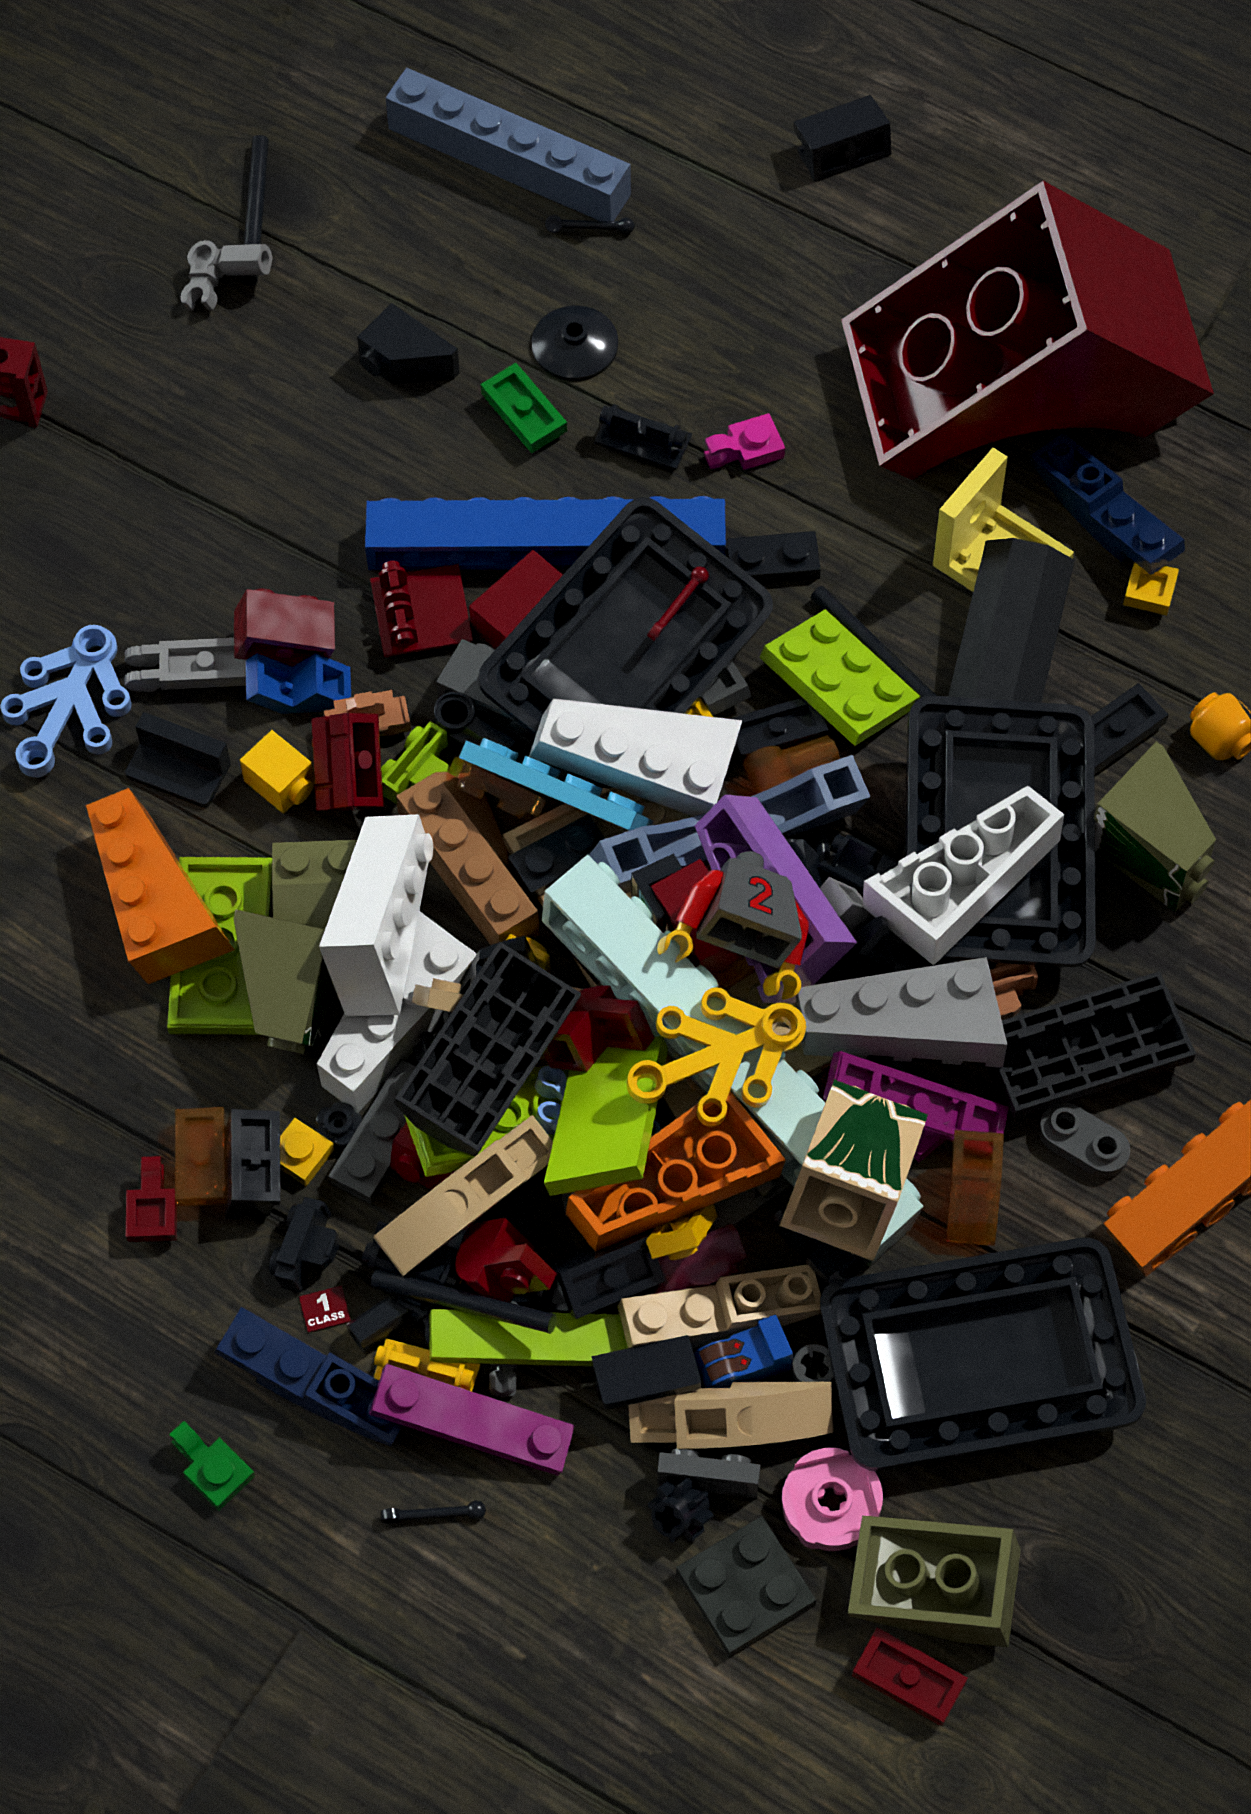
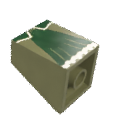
[1094,741,1216,912]
[233,909,334,1054]

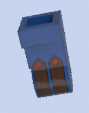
[694,1314,793,1388]

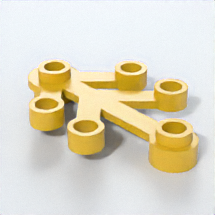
[627,987,806,1127]

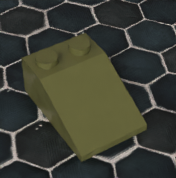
[272,840,357,992]
[848,1515,1021,1647]

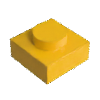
[1123,562,1179,616]
[280,1118,335,1187]

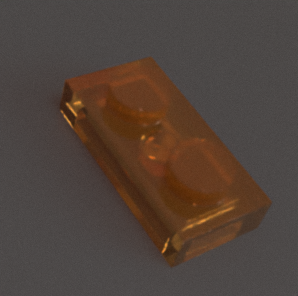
[447,756,547,819]
[175,1107,226,1206]

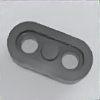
[1039,1102,1130,1179]

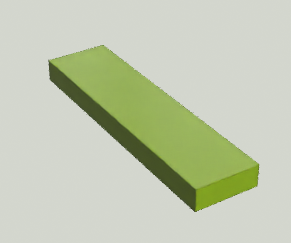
[429,1309,628,1366]

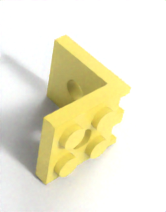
[933,448,1074,592]

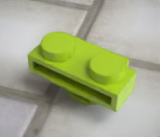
[381,721,449,804]

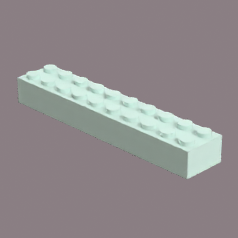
[542,854,923,1267]

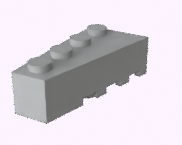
[795,957,1007,1068]

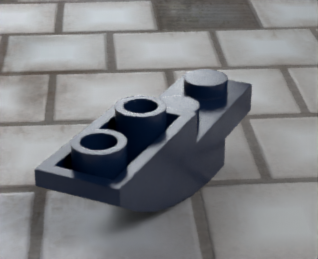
[1030,433,1185,575]
[215,1307,403,1446]

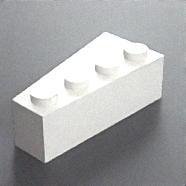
[529,699,742,816]
[862,786,1064,965]
[319,814,433,1016]
[317,911,476,1113]

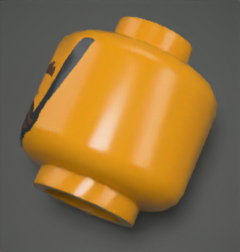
[1190,692,1251,761]

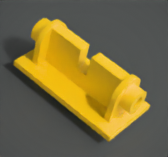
[373,1338,481,1391]

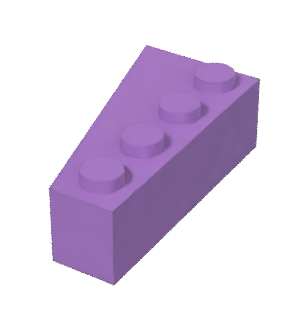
[695,795,857,1003]

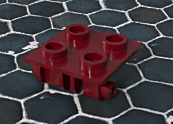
[370,561,473,657]

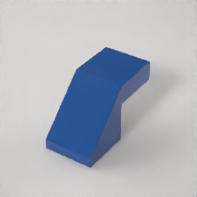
[245,653,351,714]

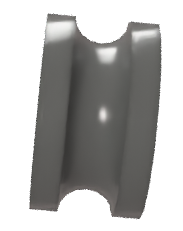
[792,1344,835,1385]

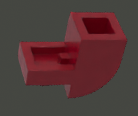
[543,985,655,1072]
[455,1218,557,1303]

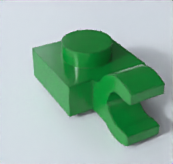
[169,1421,255,1511]

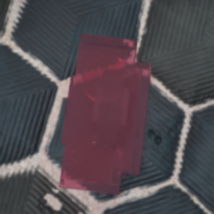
[658,1223,747,1292]

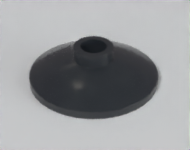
[532,305,618,381]

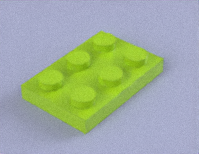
[760,609,920,746]

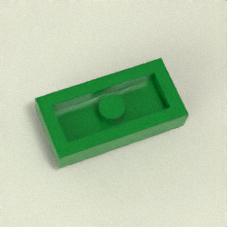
[480,363,567,454]

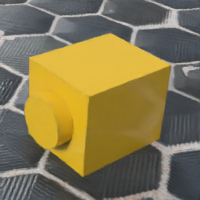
[240,730,315,814]

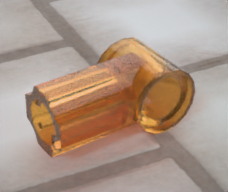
[743,735,840,794]

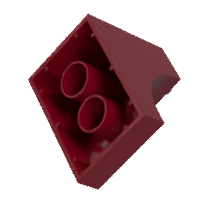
[841,181,1214,480]

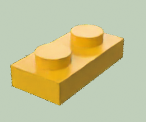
[646,1204,718,1260]

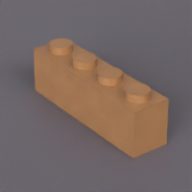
[396,770,540,945]

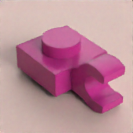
[704,413,786,470]

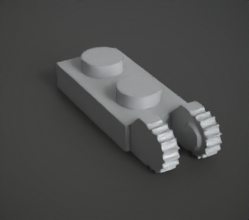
[125,638,246,692]

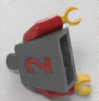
[657,851,809,1000]

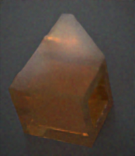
[946,1130,1004,1246]

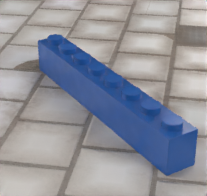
[365,496,726,570]

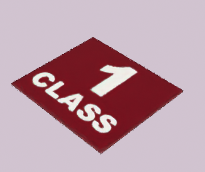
[299,1285,351,1332]

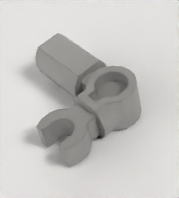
[180,240,273,311]

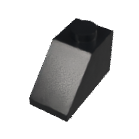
[357,303,460,384]

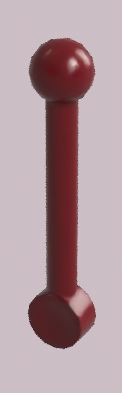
[647,566,709,641]

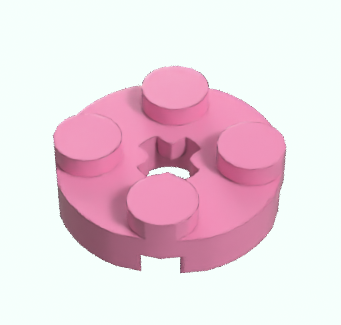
[781,1448,883,1551]

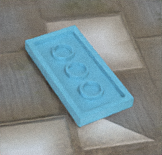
[459,738,653,831]

